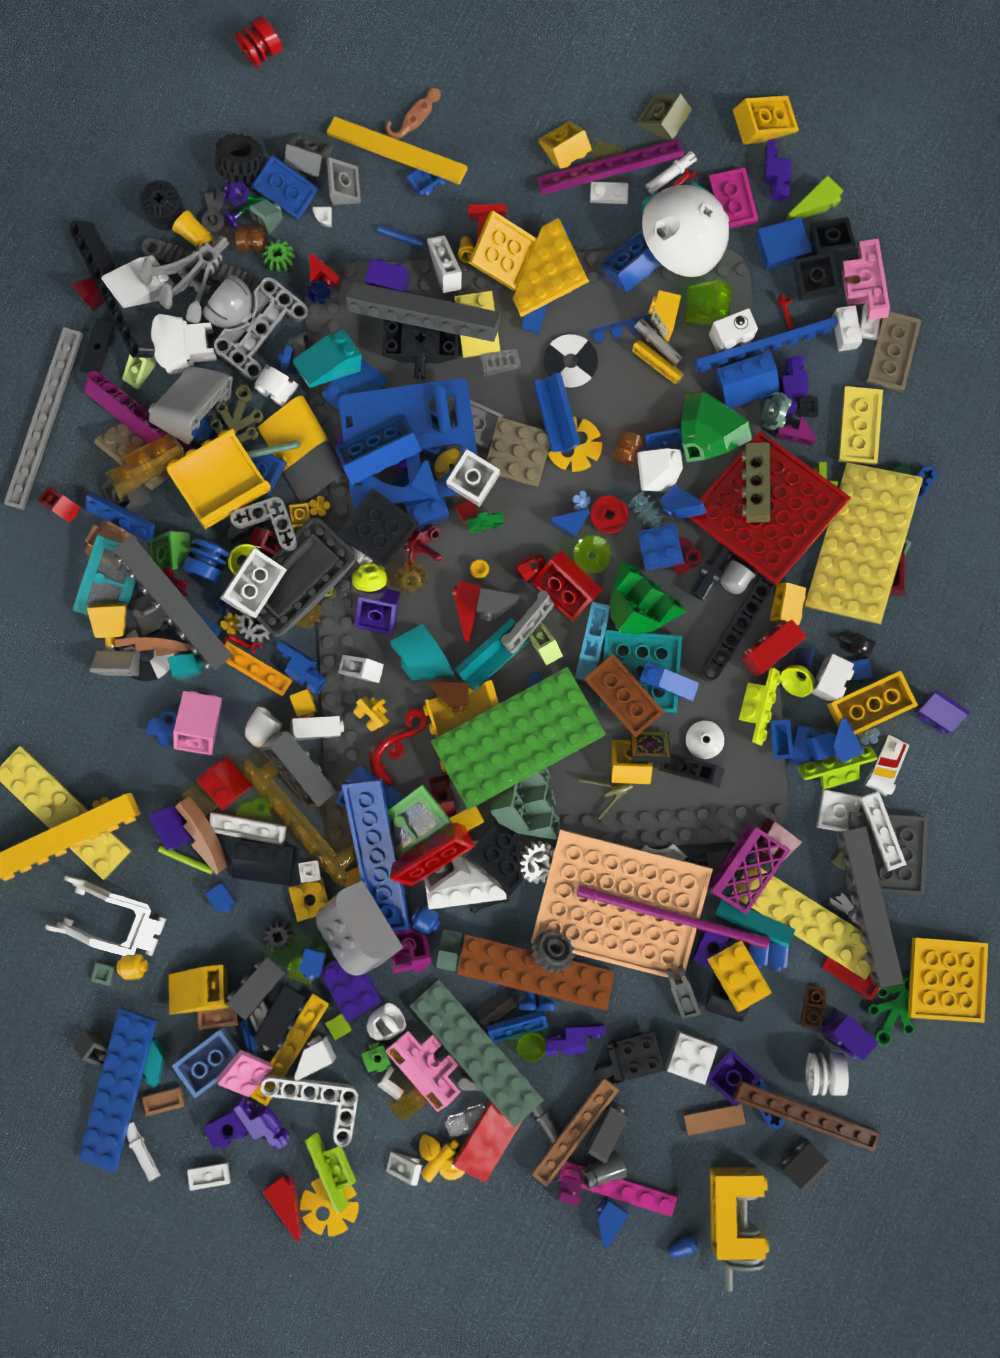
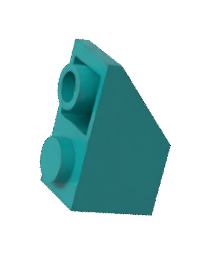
[143,1038,167,1088]

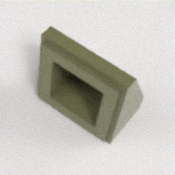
[830,847,846,870]

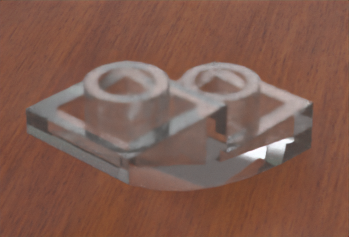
[444,1104,485,1138]

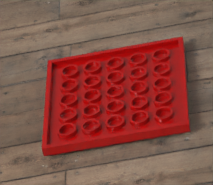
[688,431,851,585]

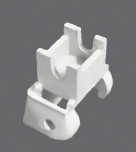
[151,314,217,375]

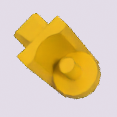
[353,696,389,731]

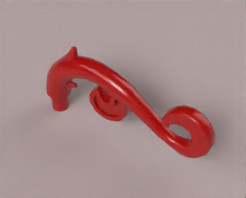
[367,708,428,786]

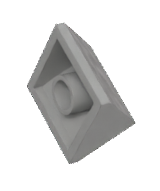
[327,157,361,205]

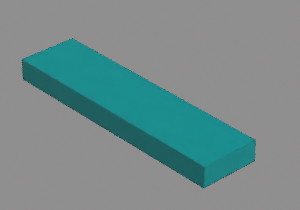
[715,899,795,948]

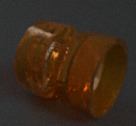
[235,227,265,252]
[612,431,644,466]

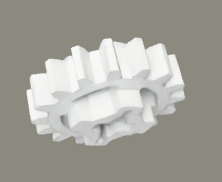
[520,841,555,884]

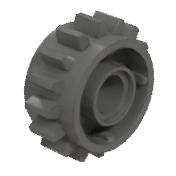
[531,930,575,973]

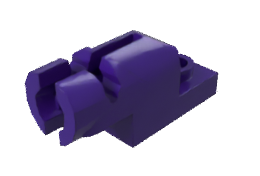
[763,139,791,202]
[779,356,809,418]
[546,1024,605,1056]
[233,1095,291,1150]

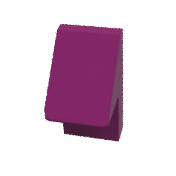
[775,416,816,446]
[555,1176,582,1206]

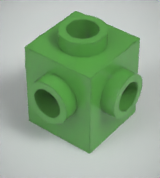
[361,1041,392,1073]

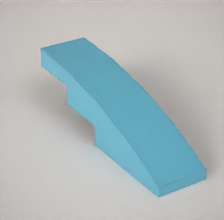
[575,602,610,682]

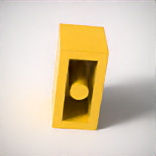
[770,583,806,625]

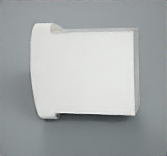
[377,1066,404,1100]

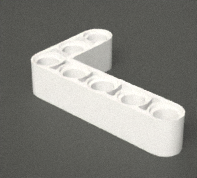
[261,1075,358,1147]

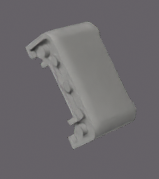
[148,366,233,444]

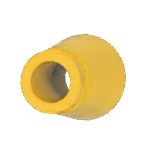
[458,236,475,263]

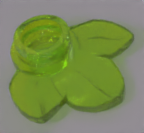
[236,798,274,823]

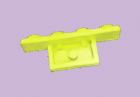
[739,668,781,746]

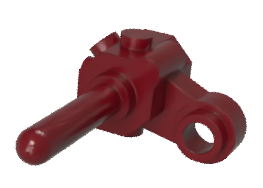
[403,524,442,570]

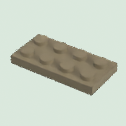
[866,311,921,392]
[94,422,170,490]

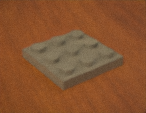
[486,417,550,488]

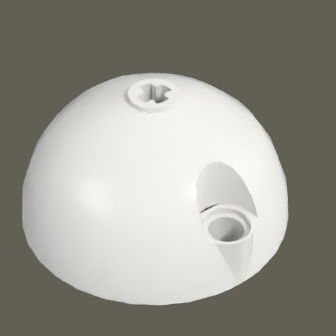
[642,185,729,277]

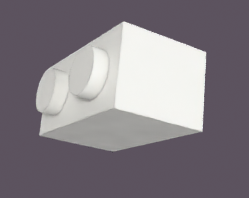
[832,305,862,351]

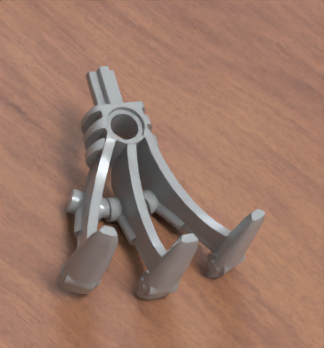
[139,236,229,324]

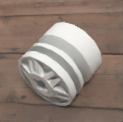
[805,1053,849,1096]

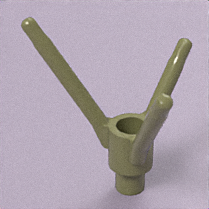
[579,778,633,820]

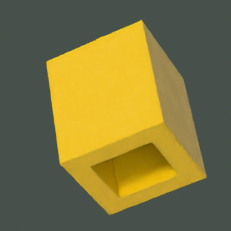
[289,689,318,718]

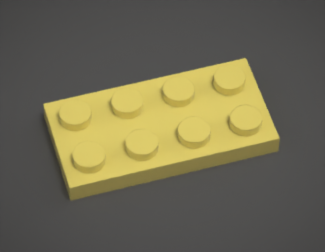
[838,386,883,465]

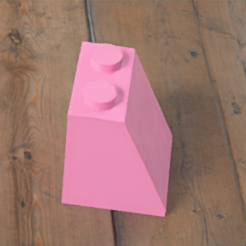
[174,691,222,755]

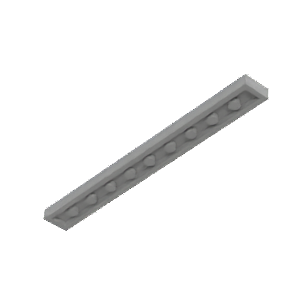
[4,327,83,510]

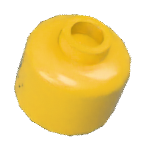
[117,953,148,980]

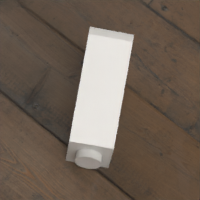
[290,716,344,741]

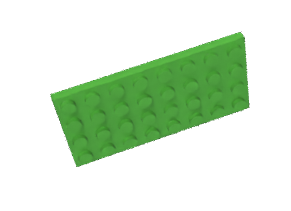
[431,667,606,810]

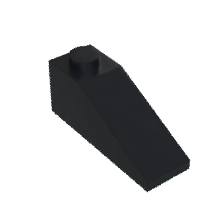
[659,754,725,788]

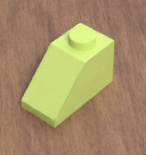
[122,355,157,389]
[529,622,563,666]

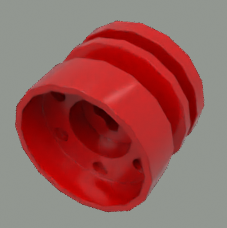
[234,15,283,68]

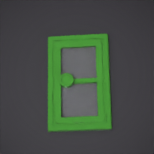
[388,784,453,859]

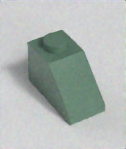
[249,199,283,234]

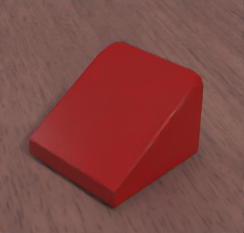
[455,500,479,526]

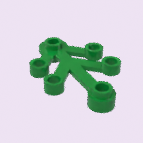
[867,974,915,1046]

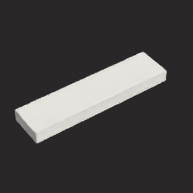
[859,791,907,871]
[209,812,286,846]

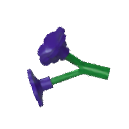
[222,179,270,231]

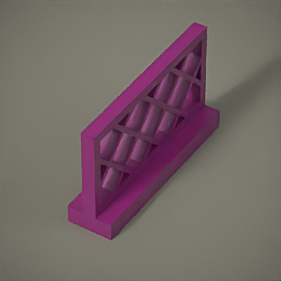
[708,823,790,914]

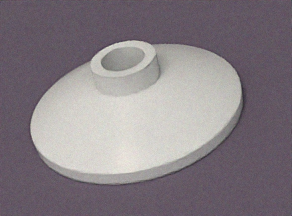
[686,721,724,759]

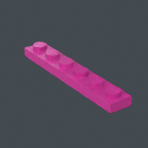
[558,1160,677,1217]

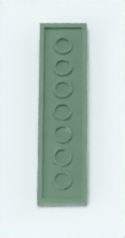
[410,980,544,1128]

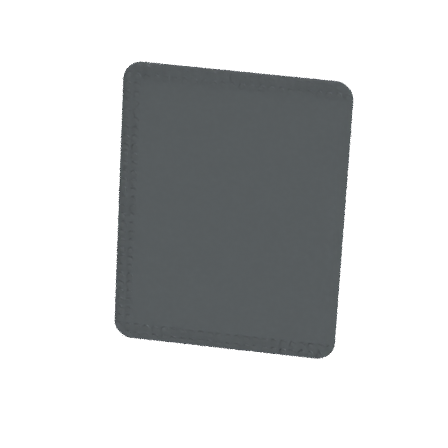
[305,247,788,861]

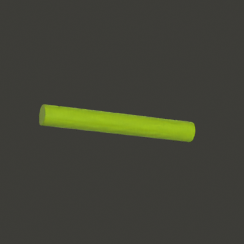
[158,845,213,875]

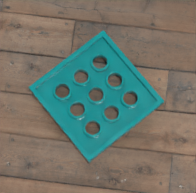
[599,630,682,713]

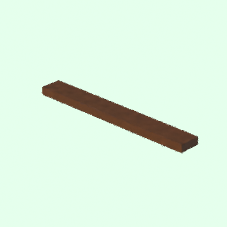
[732,1080,881,1152]

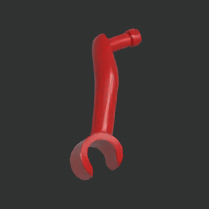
[661,167,697,191]
[777,294,797,331]
[222,634,264,655]

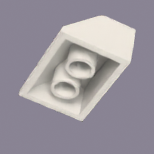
[220,548,287,618]

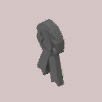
[202,189,225,233]
[826,891,861,929]

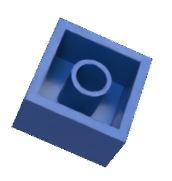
[637,523,685,572]

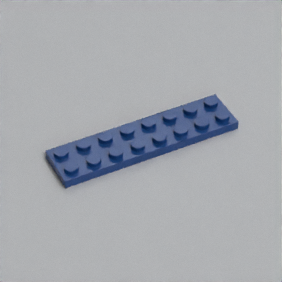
[342,778,411,931]
[78,1007,158,1172]

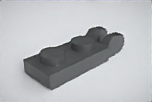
[666,965,701,1020]

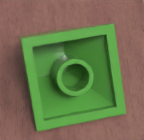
[149,531,191,570]

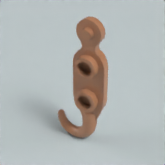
[386,88,441,139]

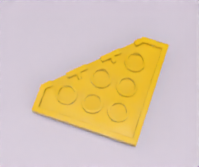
[513,218,589,317]

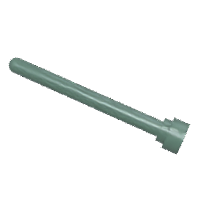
[246,441,301,458]

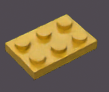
[707,941,772,1012]

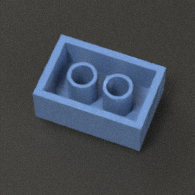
[172,1027,241,1098]

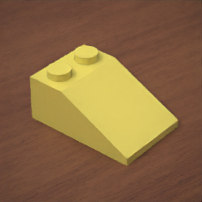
[454,291,500,358]

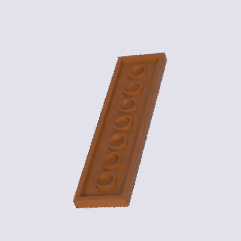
[456,935,615,1011]

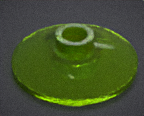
[573,535,612,573]

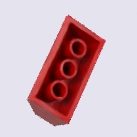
[390,822,475,886]

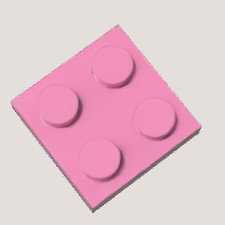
[216,1050,273,1097]

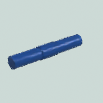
[377,225,425,248]

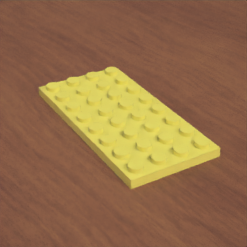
[805,463,923,625]

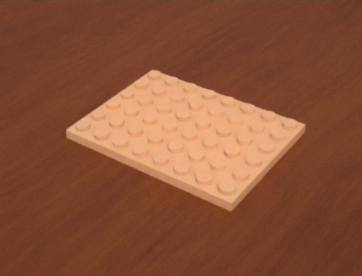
[531,829,713,980]

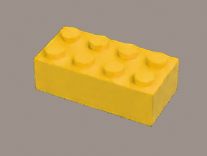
[826,671,918,734]

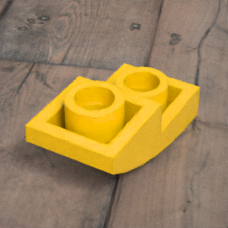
[289,502,311,534]

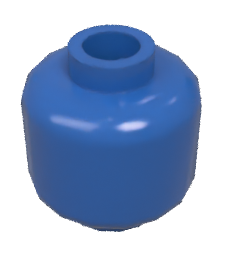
[410,905,441,935]

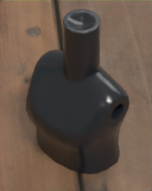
[837,632,875,659]

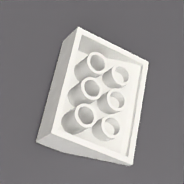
[425,840,507,909]

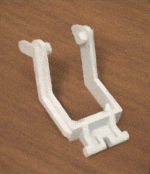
[45,876,166,956]

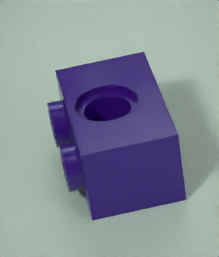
[691,930,731,969]
[203,1110,249,1149]

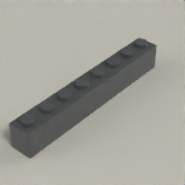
[346,282,500,342]
[113,535,232,672]
[837,827,904,988]

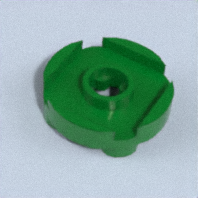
[466,511,505,533]

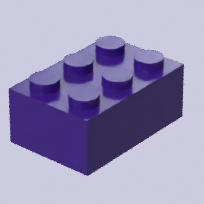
[321,959,383,1022]
[822,1008,879,1061]

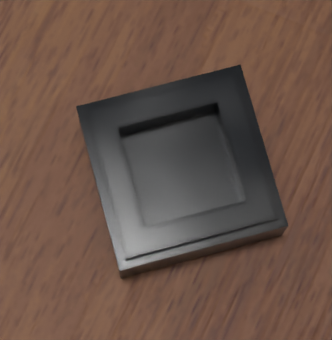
[798,397,818,417]

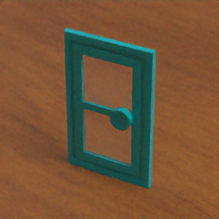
[73,535,137,616]

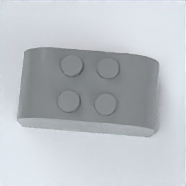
[316,881,403,975]

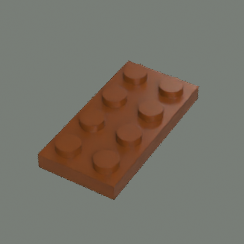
[584,654,664,738]

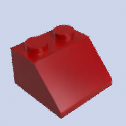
[196,757,253,811]

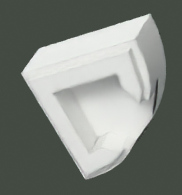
[313,207,332,227]

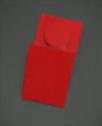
[309,253,342,289]

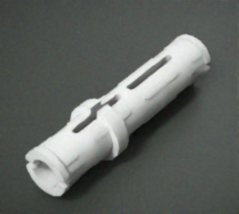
[646,151,697,194]
[126,1122,160,1182]

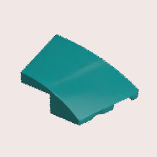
[390,624,454,681]

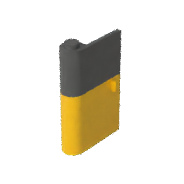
[257,396,347,503]

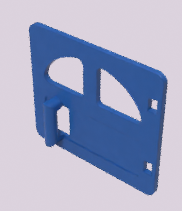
[339,378,478,508]

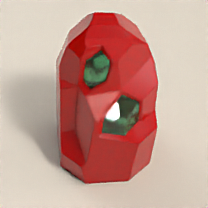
[514,553,545,583]

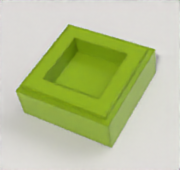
[325,1013,353,1040]

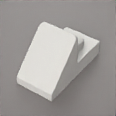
[386,1152,422,1185]

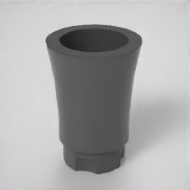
[580,1151,627,1189]

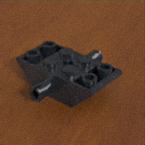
[382,319,459,379]

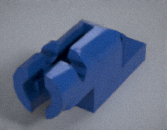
[276,641,327,694]

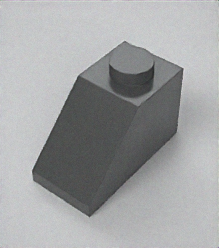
[74,1031,109,1068]

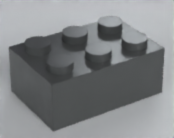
[227,958,286,1020]

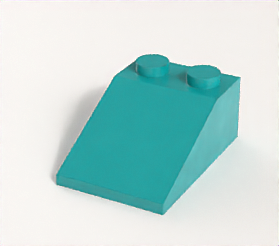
[293,330,362,388]

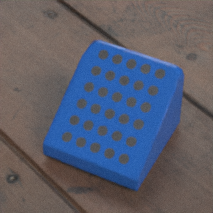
[794,648,815,669]

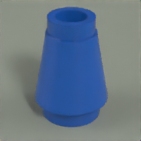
[668,1234,699,1259]

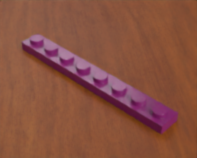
[536,139,684,195]

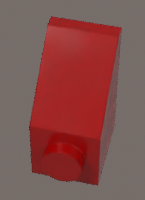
[38,486,80,523]

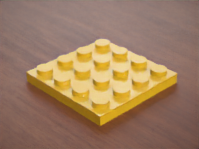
[908,937,988,1023]

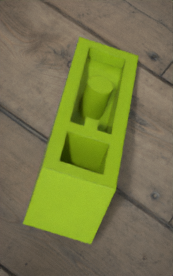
[786,175,844,221]

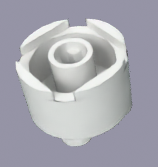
[254,364,299,407]

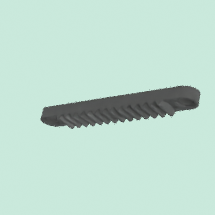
[142,238,282,303]

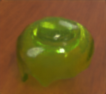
[517,1031,546,1062]

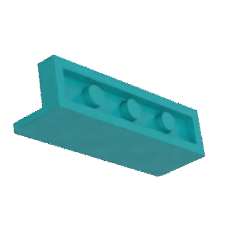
[454,618,530,691]

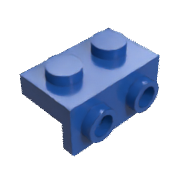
[406,169,448,197]

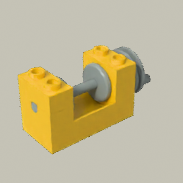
[710,1167,769,1291]

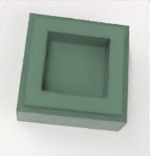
[90,961,116,986]

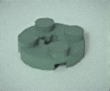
[761,391,792,430]

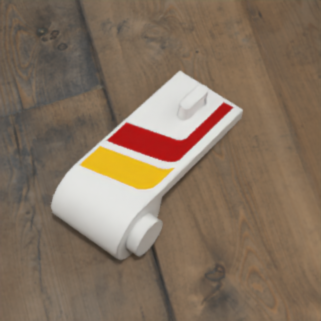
[864,735,909,796]

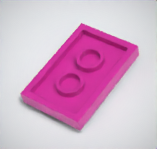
[708,168,758,229]

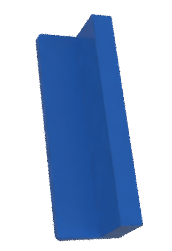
[533,373,581,452]

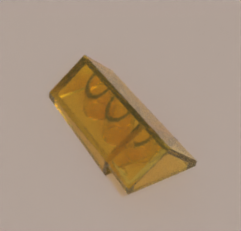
[105,434,185,499]

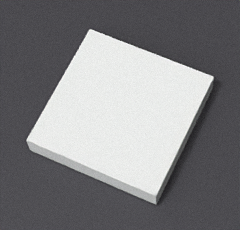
[816,789,862,832]

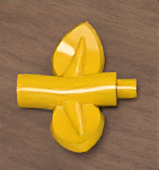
[419,1135,465,1182]

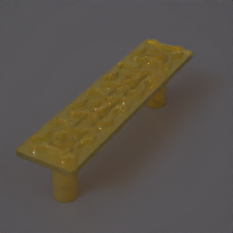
[243,758,357,887]

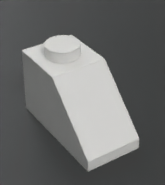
[338,655,384,683]

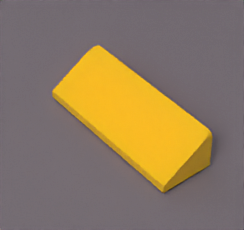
[632,340,684,384]

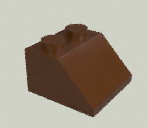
[429,682,469,713]

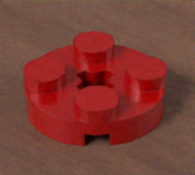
[590,495,629,534]

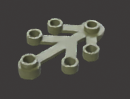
[210,385,264,443]

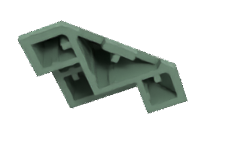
[490,768,561,840]

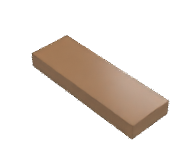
[683,1103,746,1136]

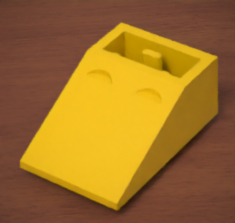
[169,965,229,1014]

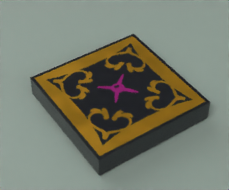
[630,731,671,763]

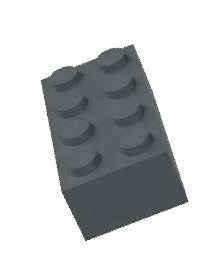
[259,731,336,807]

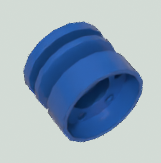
[181,538,230,584]

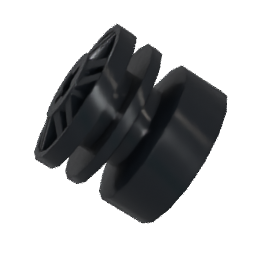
[140,180,185,231]

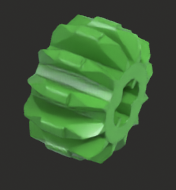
[262,239,295,273]

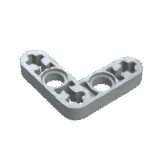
[230,497,297,551]

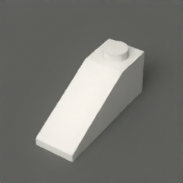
[427,235,461,293]

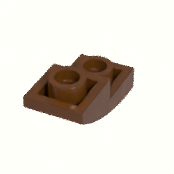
[800,986,826,1030]

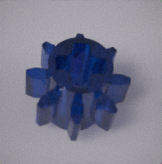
[307,280,330,305]
[213,596,235,617]

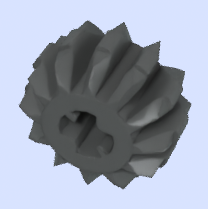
[262,920,296,954]

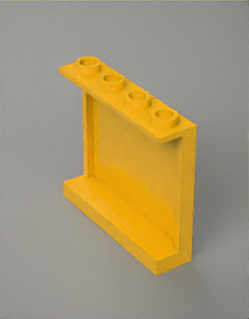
[166,429,271,530]
[423,680,499,775]

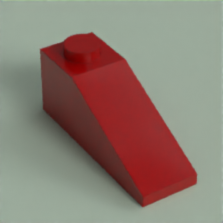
[452,581,482,644]
[263,1173,302,1242]

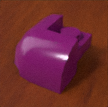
[391,927,431,973]

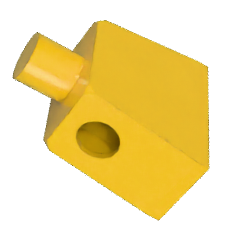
[87,603,127,648]

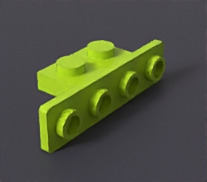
[798,745,877,789]
[305,1132,357,1214]

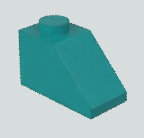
[167,653,204,680]

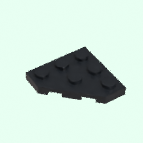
[465,821,523,896]

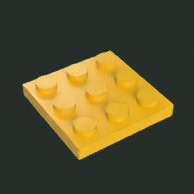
[469,211,537,291]

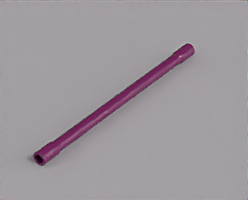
[576,885,770,949]

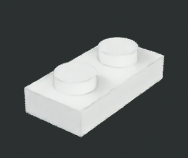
[590,182,628,204]
[187,1162,231,1190]

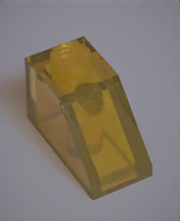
[389,1085,428,1122]

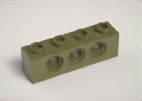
[742,443,770,523]

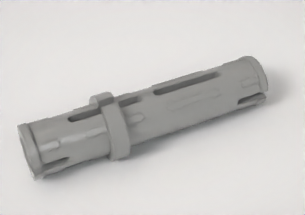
[634,318,683,366]

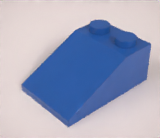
[322,358,389,423]
[395,465,450,529]

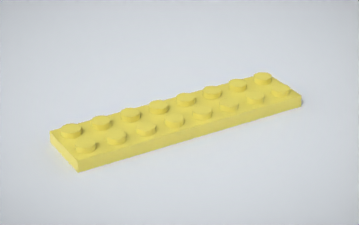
[0,746,132,880]
[730,862,871,980]

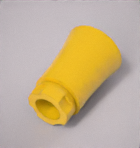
[172,210,215,248]

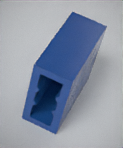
[755,217,813,271]

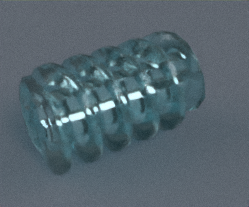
[628,490,669,530]

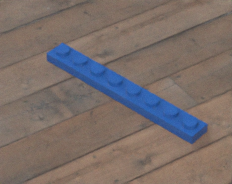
[692,317,838,373]

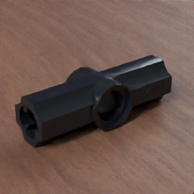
[689,544,733,601]

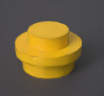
[470,559,489,579]

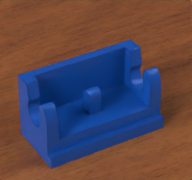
[643,428,684,452]

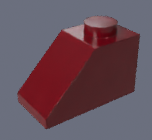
[71,278,104,311]
[247,527,288,556]
[429,775,457,818]

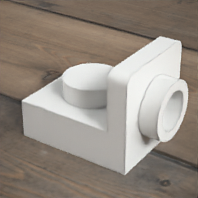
[298,861,321,883]

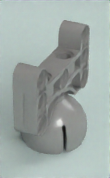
[202,275,308,381]

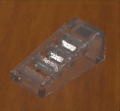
[480,349,521,376]

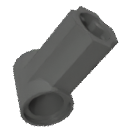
[287,332,313,372]

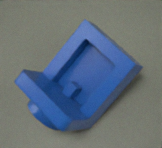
[278,345,299,376]

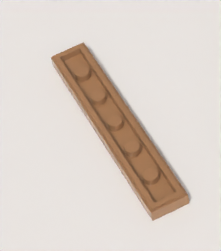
[531,1079,619,1187]

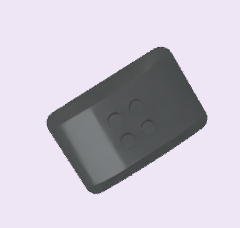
[256,518,357,637]

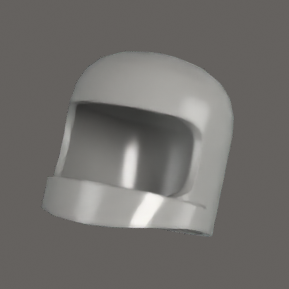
[720,560,756,594]

